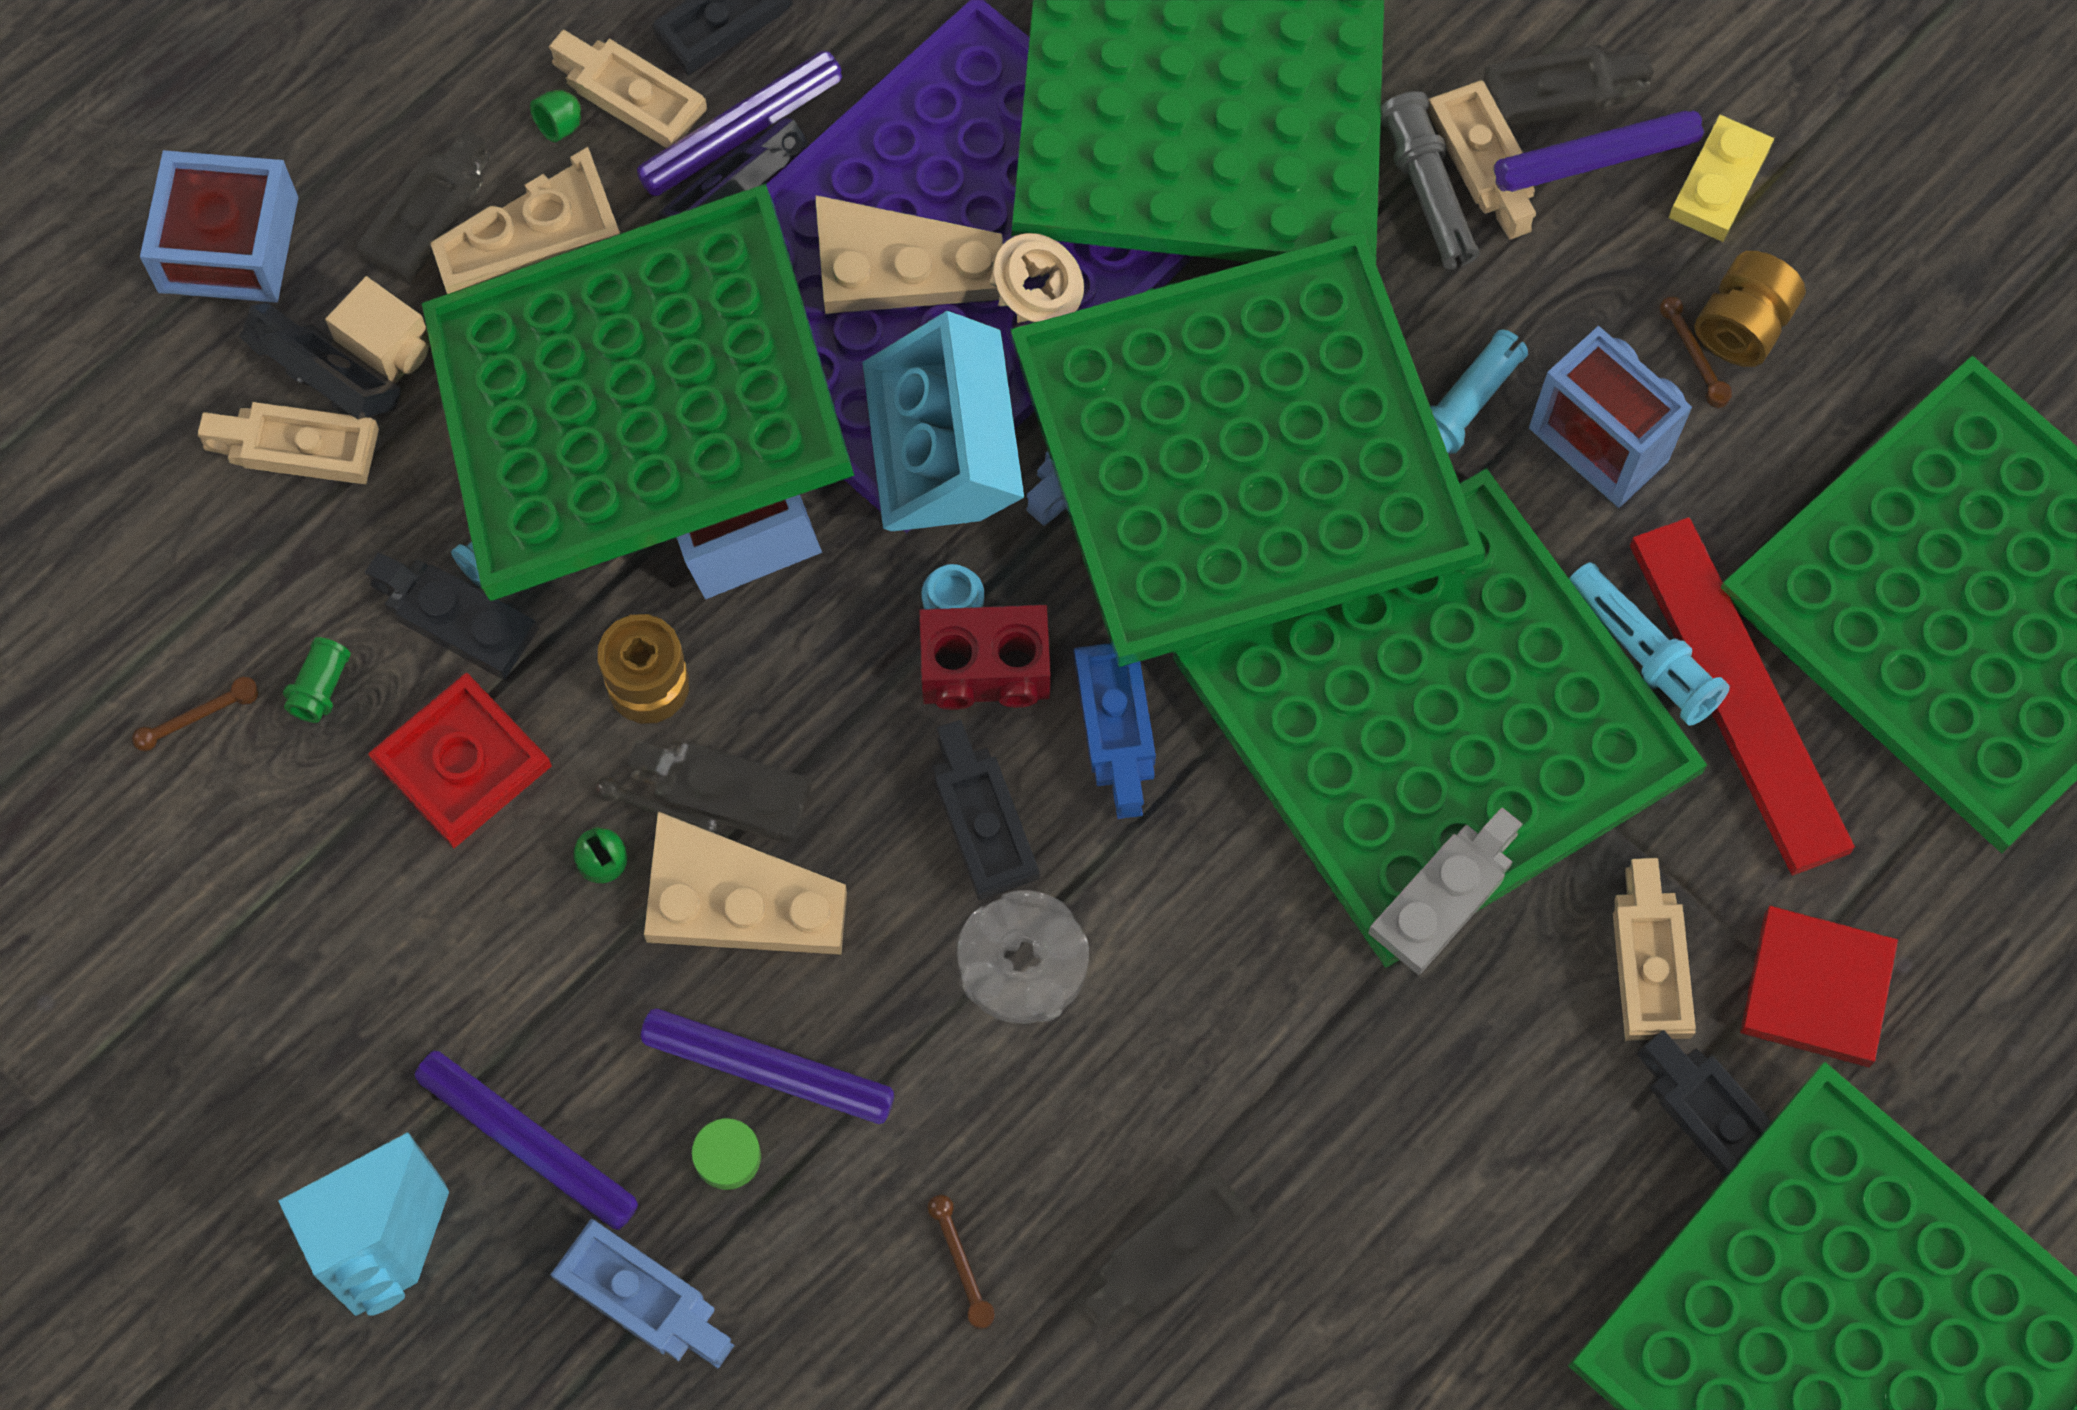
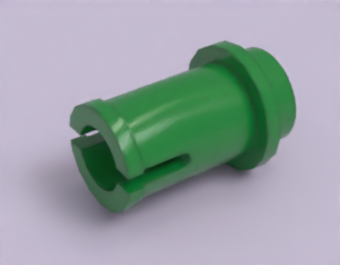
[283,637,351,723]

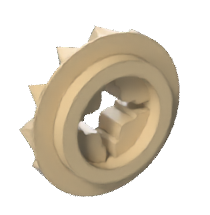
[989,233,1084,323]

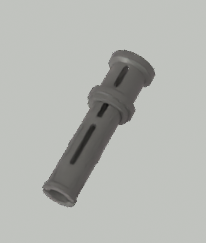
[1380,91,1480,269]

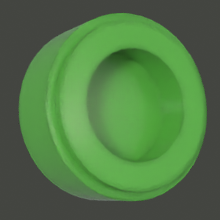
[692,1119,761,1190]

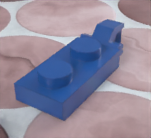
[1073,643,1156,819]

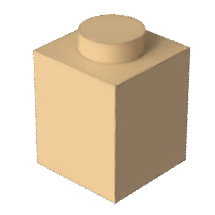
[325,276,430,383]

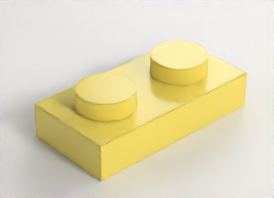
[1669,115,1774,242]

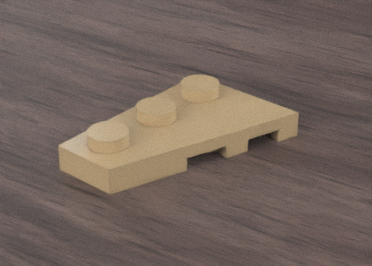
[430,147,620,294]
[815,195,1003,314]
[644,812,847,955]

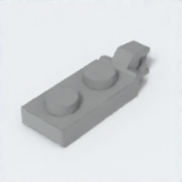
[1368,808,1522,975]

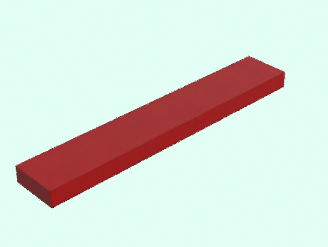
[1630,517,1855,876]

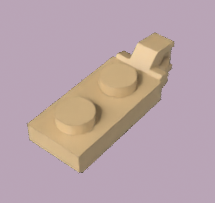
[549,29,707,148]
[1427,80,1536,239]
[198,402,379,485]
[1613,858,1696,1041]

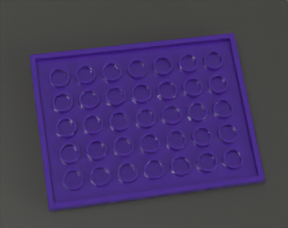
[766,0,1195,534]

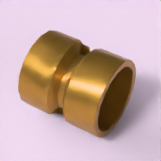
[1694,251,1806,367]
[598,614,689,724]

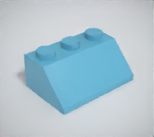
[862,311,1024,531]
[278,1133,449,1316]

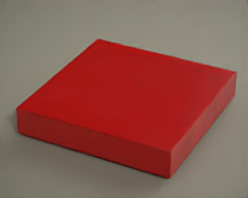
[368,672,552,849]
[1740,906,1898,1068]

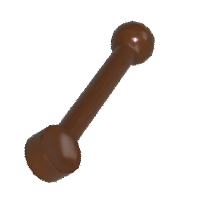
[1660,296,1732,408]
[132,677,259,752]
[927,1194,995,1330]

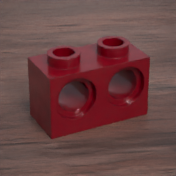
[920,605,1050,710]

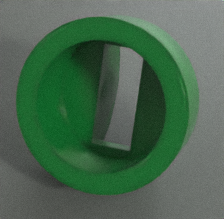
[530,90,581,143]
[573,827,627,883]

